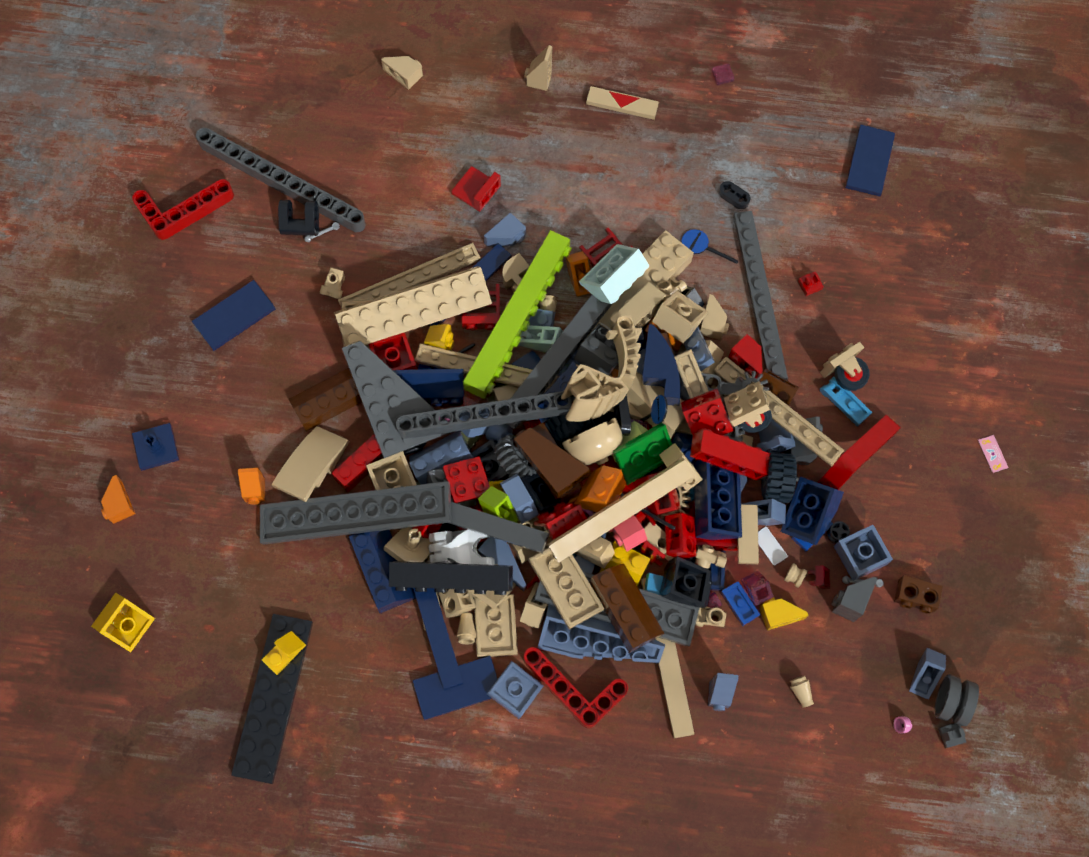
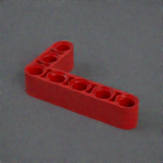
[132,179,234,240]
[818,415,901,490]
[524,647,628,728]

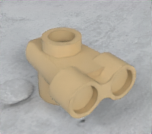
[320,267,345,299]
[656,278,687,300]
[695,544,727,568]
[695,606,727,627]

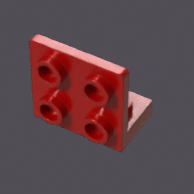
[451,166,501,212]
[681,389,733,435]
[442,456,490,504]
[533,502,587,541]

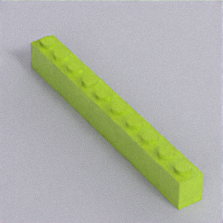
[463,230,572,399]

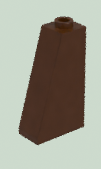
[514,428,590,499]

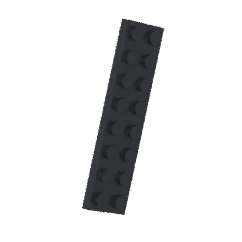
[231,614,313,784]

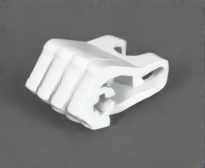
[429,529,495,565]

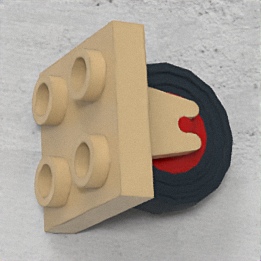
[820,342,870,391]
[724,381,772,432]

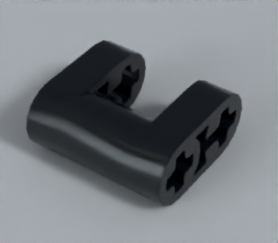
[278,200,319,236]

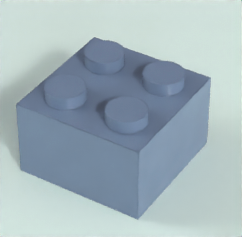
[834,525,893,581]

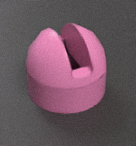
[894,716,912,733]

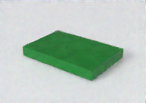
[613,423,672,485]

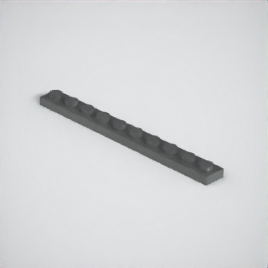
[733,211,788,383]

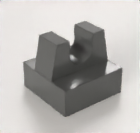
[938,724,966,749]

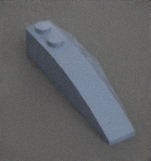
[537,605,665,663]

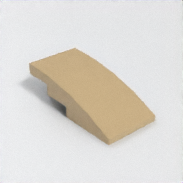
[271,426,350,502]

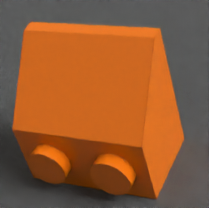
[574,466,626,512]

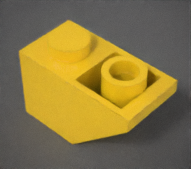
[424,324,454,350]

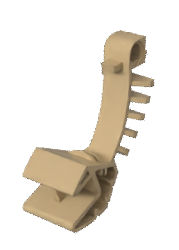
[561,315,642,422]

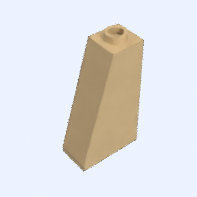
[627,371,685,439]

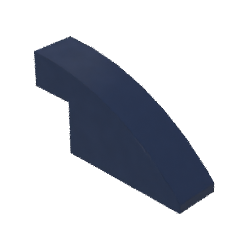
[642,324,680,406]

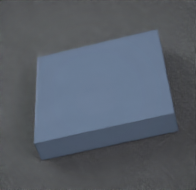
[487,661,544,719]

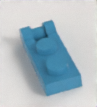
[820,377,872,427]

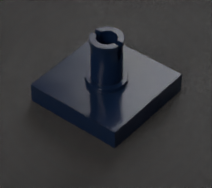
[132,423,180,471]

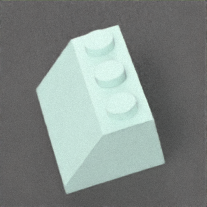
[579,244,649,304]

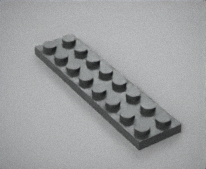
[534,571,700,647]

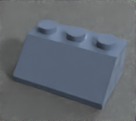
[409,431,474,485]

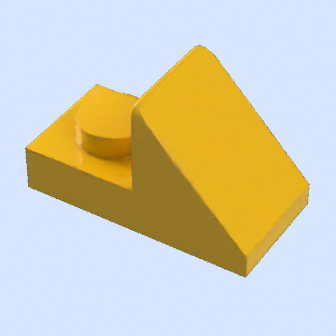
[262,631,306,675]

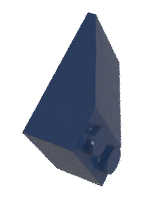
[780,477,844,545]

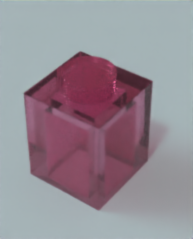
[741,571,773,606]

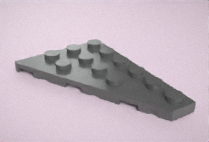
[341,341,450,458]

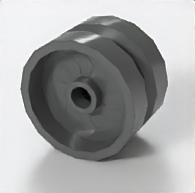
[935,674,979,727]

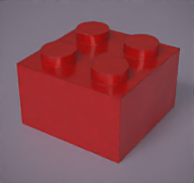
[369,332,417,370]

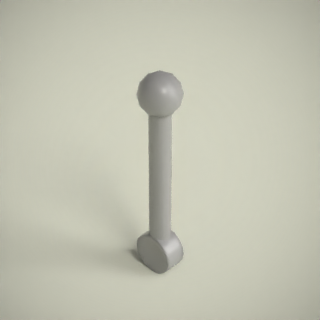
[304,222,340,242]
[842,576,884,588]

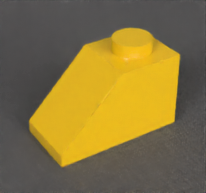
[759,597,808,631]

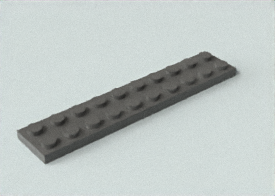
[260,481,452,545]

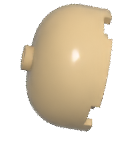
[562,418,623,465]

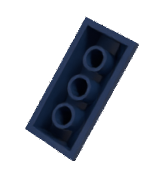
[392,369,465,406]
[694,460,742,540]
[349,530,416,613]

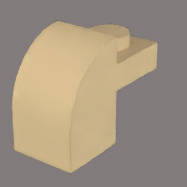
[503,253,529,292]

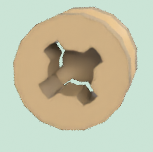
[784,563,807,588]

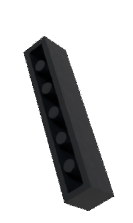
[389,561,513,595]

